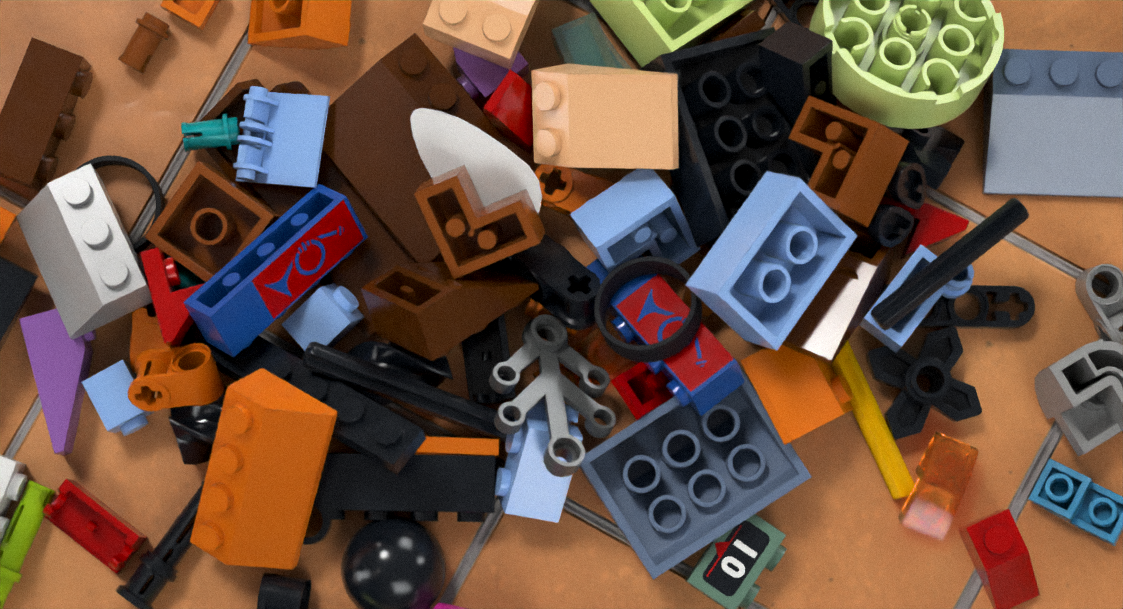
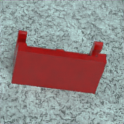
[43,479,147,574]

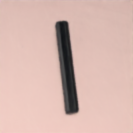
[871,198,1029,330]

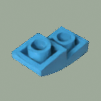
[1028,458,1123,546]

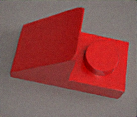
[879,196,969,260]
[140,247,205,348]
[611,362,673,420]

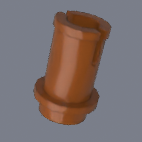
[118,12,170,74]

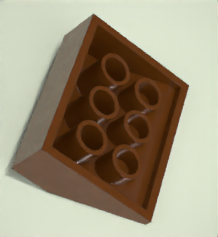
[322,33,525,263]

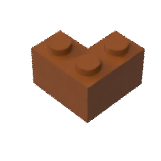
[789,96,909,227]
[414,165,545,280]

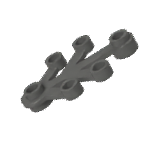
[489,314,616,477]

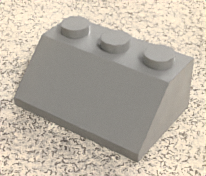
[16,163,153,340]

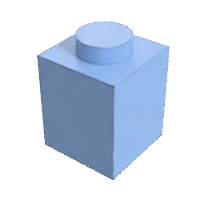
[281,283,365,351]
[81,360,156,436]

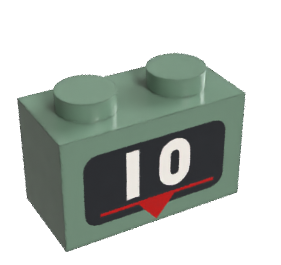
[685,514,787,609]

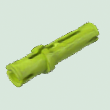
[0,480,56,609]

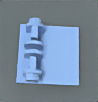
[233,86,330,188]

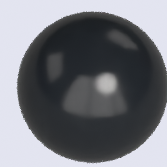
[341,516,446,609]

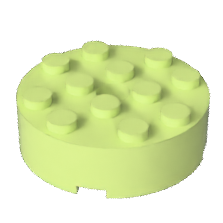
[809,0,1004,129]

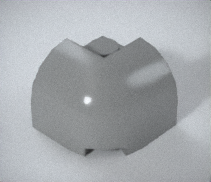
[1035,339,1123,457]

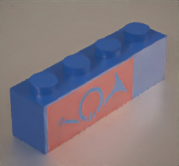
[183,184,368,357]
[586,255,745,416]

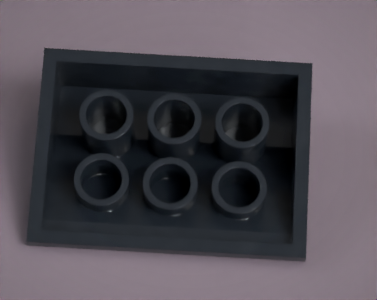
[639,27,821,248]

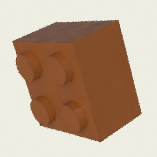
[145,161,281,282]

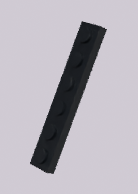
[180,322,426,474]

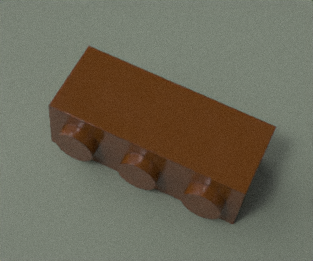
[0,37,93,192]

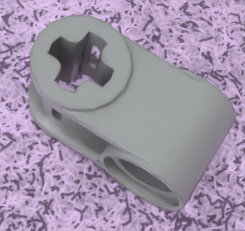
[1075,264,1123,345]

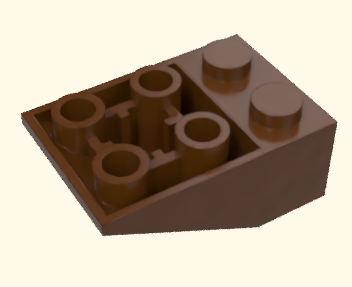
[781,217,895,365]
[361,261,539,361]

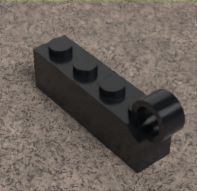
[303,453,496,545]

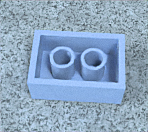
[686,171,857,351]

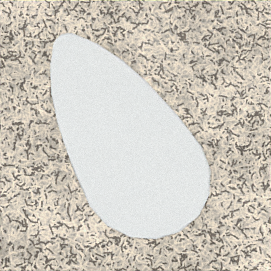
[410,108,542,214]

